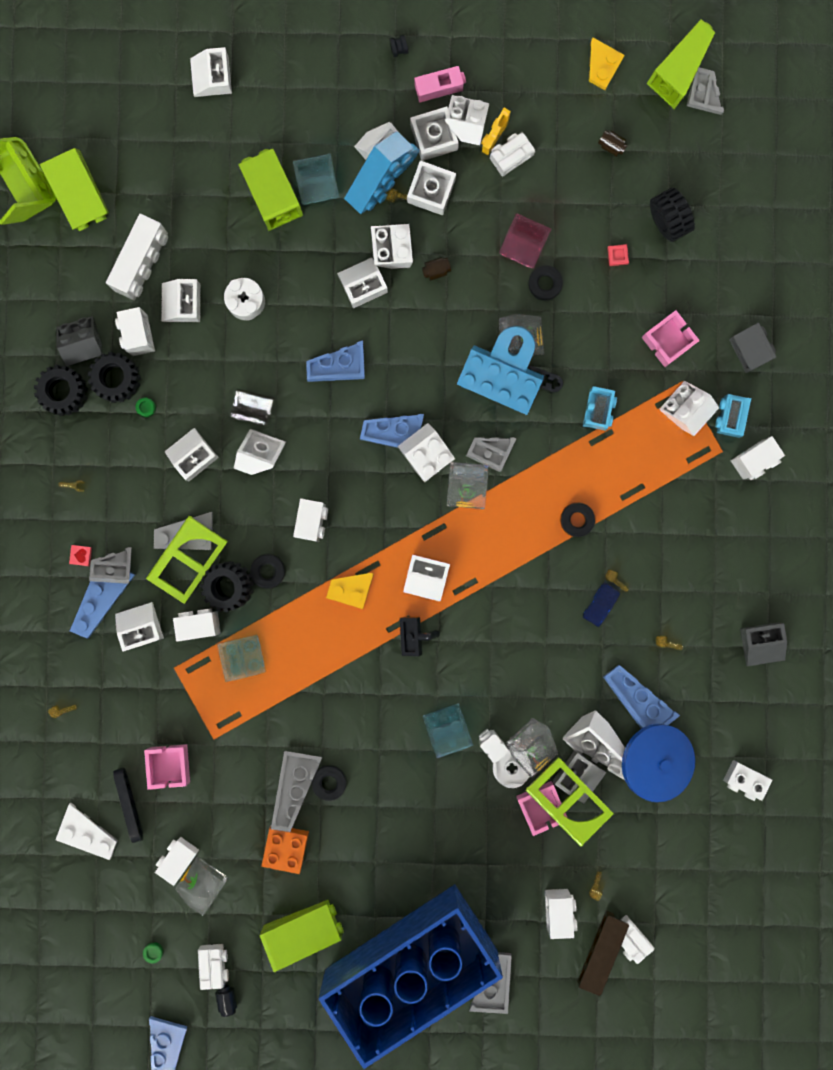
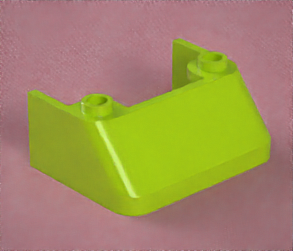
[0,137,57,225]

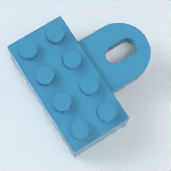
[344,131,419,214]
[457,326,544,415]

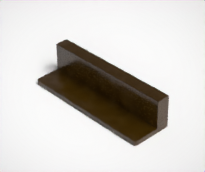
[577,910,629,996]

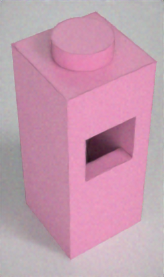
[414,66,466,103]

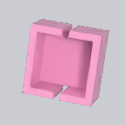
[642,310,700,367]
[144,744,190,790]
[516,781,567,836]

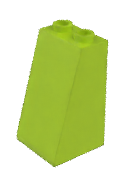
[647,19,715,109]
[40,148,109,231]
[238,149,303,231]
[259,900,344,972]

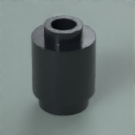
[215,985,237,1017]

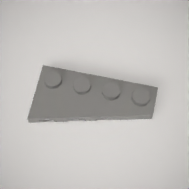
[271,751,322,832]

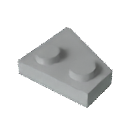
[687,67,724,115]
[466,437,516,472]
[89,547,132,584]

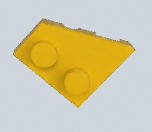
[589,38,625,90]
[326,573,373,609]

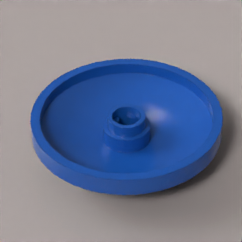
[622,724,695,802]

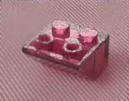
[499,213,551,269]

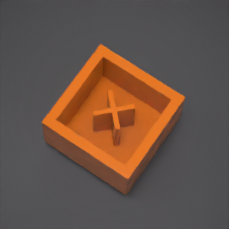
[261,826,309,874]

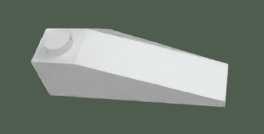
[563,710,625,780]

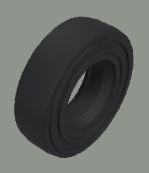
[528,265,563,300]
[560,503,595,537]
[250,554,285,589]
[312,766,347,801]

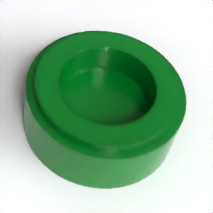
[136,398,156,417]
[143,942,163,964]

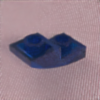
[583,582,620,627]

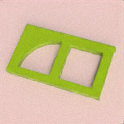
[146,516,228,604]
[525,757,614,847]

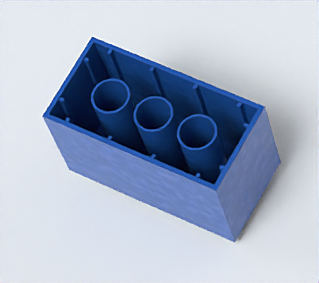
[318,884,503,1069]

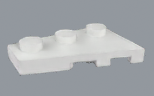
[56,803,118,860]

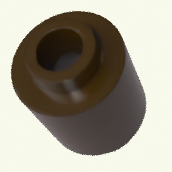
[598,130,628,157]
[422,257,451,281]

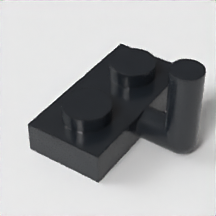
[399,617,440,656]

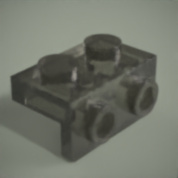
[230,389,274,426]

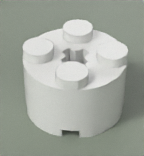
[224,278,265,320]

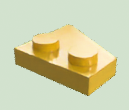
[481,107,511,155]

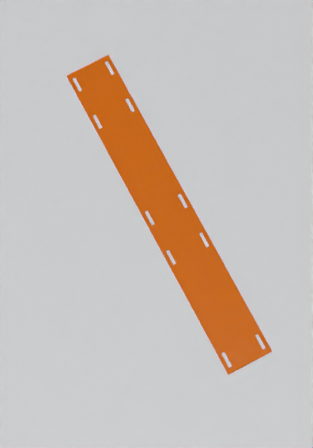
[174,381,723,739]

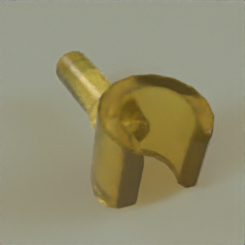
[386,189,407,202]
[59,480,85,492]
[605,570,628,592]
[656,636,683,650]
[48,705,77,718]
[589,872,603,901]

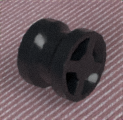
[389,35,409,57]

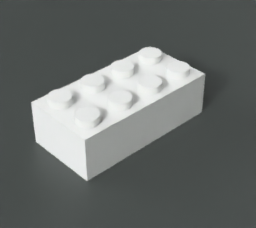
[106,214,168,301]

